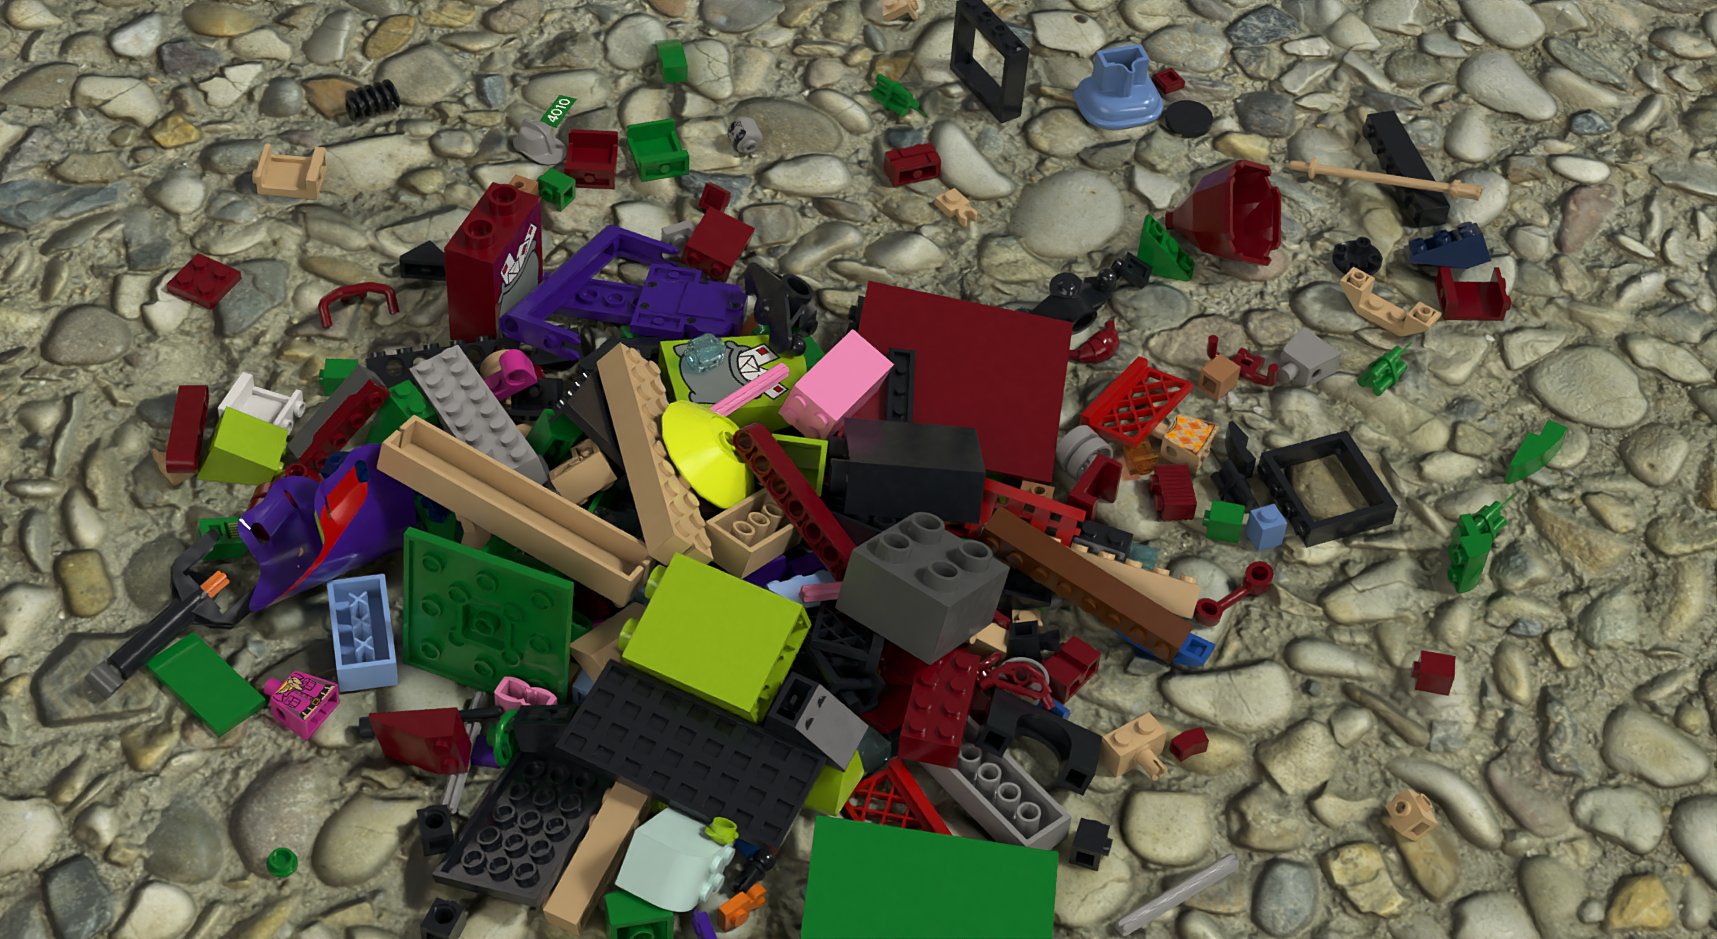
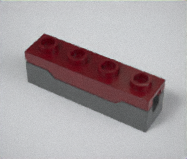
[287,365,391,473]

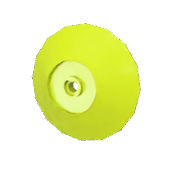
[661,400,756,510]

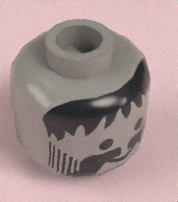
[727,116,763,153]

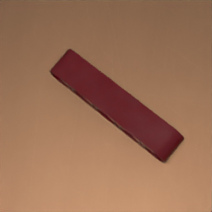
[166,385,209,473]

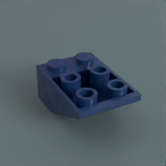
[1404,221,1491,269]

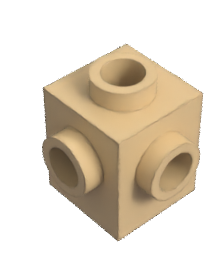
[1385,789,1439,841]

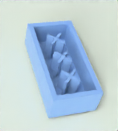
[327,574,399,692]

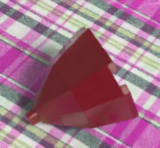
[1165,159,1281,266]

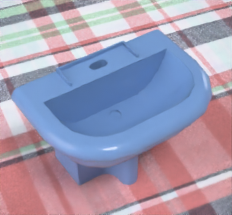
[1072,44,1164,130]

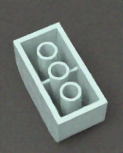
[615,806,736,912]

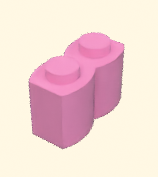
[494,677,557,723]

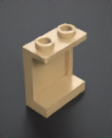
[252,143,327,200]

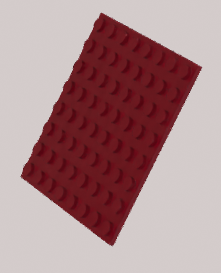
[837,281,1073,486]

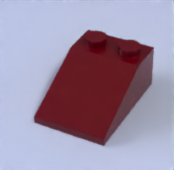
[368,707,472,775]

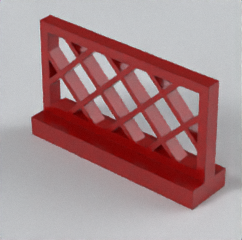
[1080,356,1193,448]
[843,756,953,836]

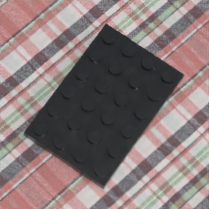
[432,747,616,908]

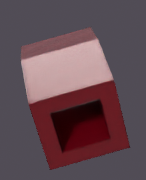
[1169,727,1209,762]

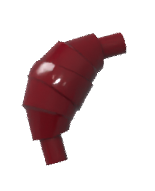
[1068,320,1120,364]
[978,661,1056,710]

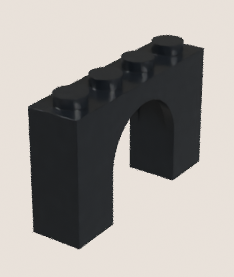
[975,687,1102,796]

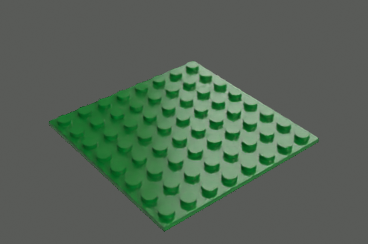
[800,815,1059,939]

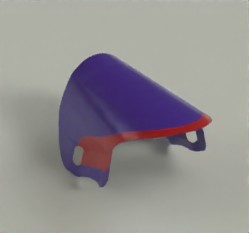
[237,443,416,612]

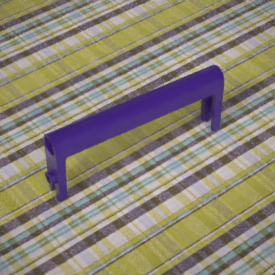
[498,225,680,360]

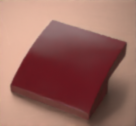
[859,687,912,735]

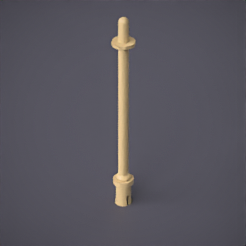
[1288,157,1483,201]

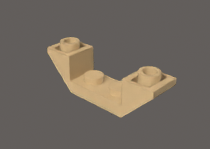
[1340,267,1442,337]

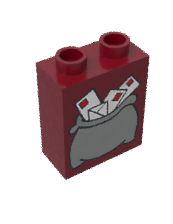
[444,182,543,353]

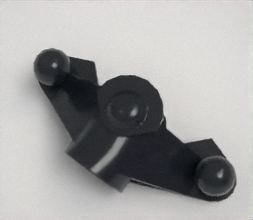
[744,262,814,357]
[1015,268,1117,335]
[578,337,684,375]

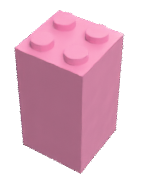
[778,329,894,441]

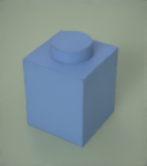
[1245,504,1287,552]

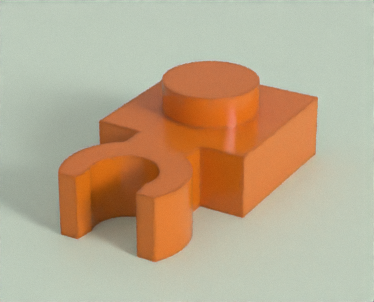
[717,883,767,933]

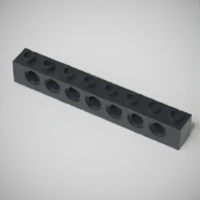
[364,324,583,389]

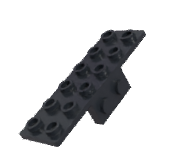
[500,378,563,421]

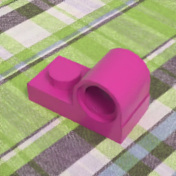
[483,349,538,402]

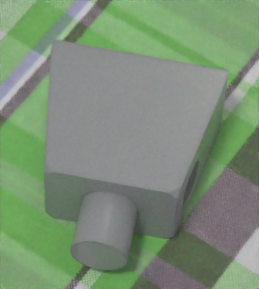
[1278,327,1341,387]

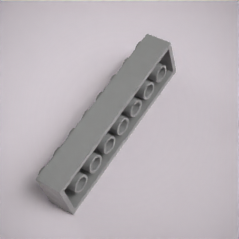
[409,345,548,485]

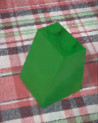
[365,380,438,445]

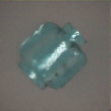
[684,333,726,373]

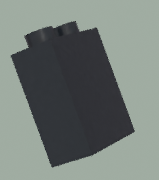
[826,417,986,524]

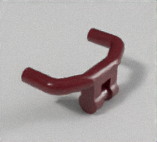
[318,282,400,328]
[1207,335,1279,387]

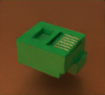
[196,517,248,560]

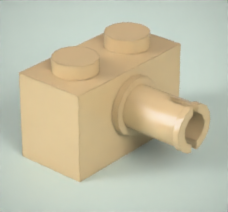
[1099,712,1168,781]

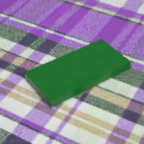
[146,632,267,737]

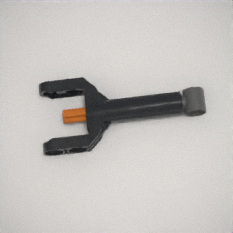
[85,528,256,700]

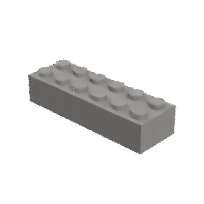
[919,716,1072,850]

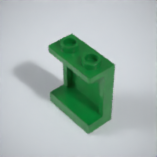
[626,118,689,182]

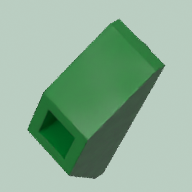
[1137,214,1195,282]

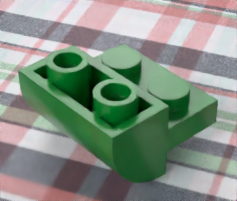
[1447,513,1492,594]

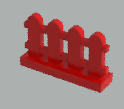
[964,478,1087,547]

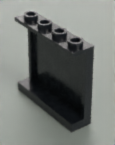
[549,367,630,492]

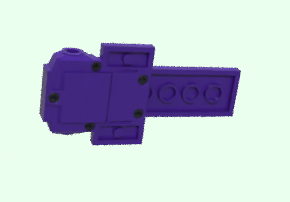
[541,263,748,340]

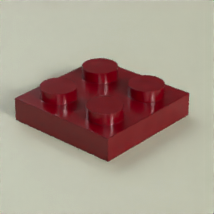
[167,253,242,310]

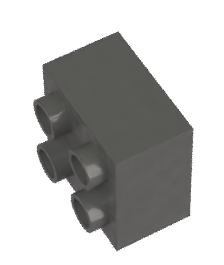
[835,512,1010,665]

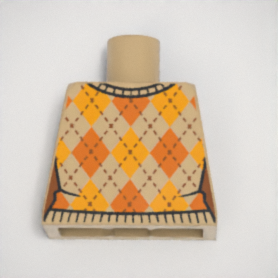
[1151,414,1220,476]

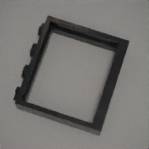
[950,0,1030,124]
[1257,430,1398,548]

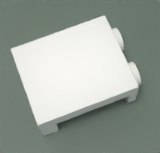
[218,372,305,436]

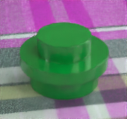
[266,847,298,878]

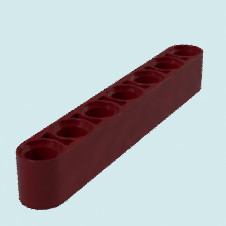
[733,422,857,582]

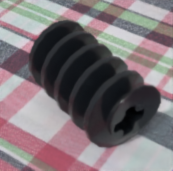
[345,79,400,122]

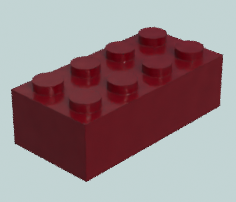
[898,650,981,769]

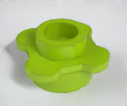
[705,817,739,844]

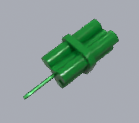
[869,74,928,118]
[1357,342,1412,396]
[1452,495,1514,541]

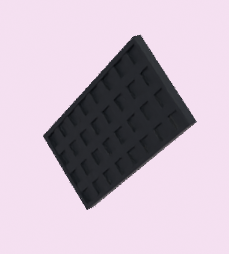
[554,659,828,855]

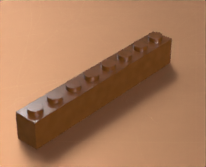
[978,506,1194,664]

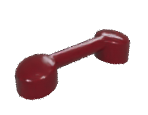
[1194,561,1274,627]

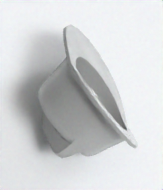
[513,119,567,165]

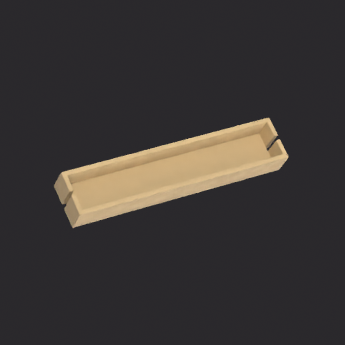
[597,342,713,566]
[377,415,657,607]

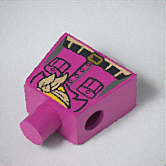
[264,671,340,741]

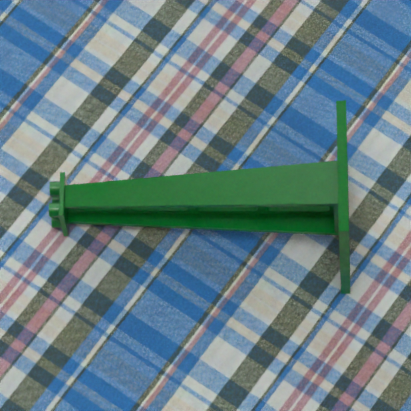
[403,435,623,705]

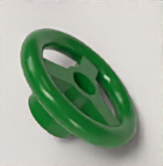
[486,709,519,768]

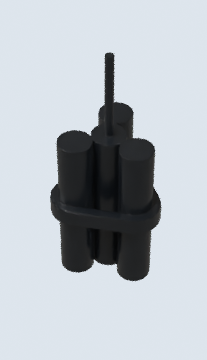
[1210,448,1260,512]

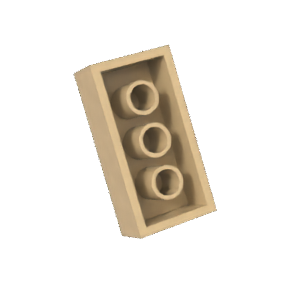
[704,488,802,579]

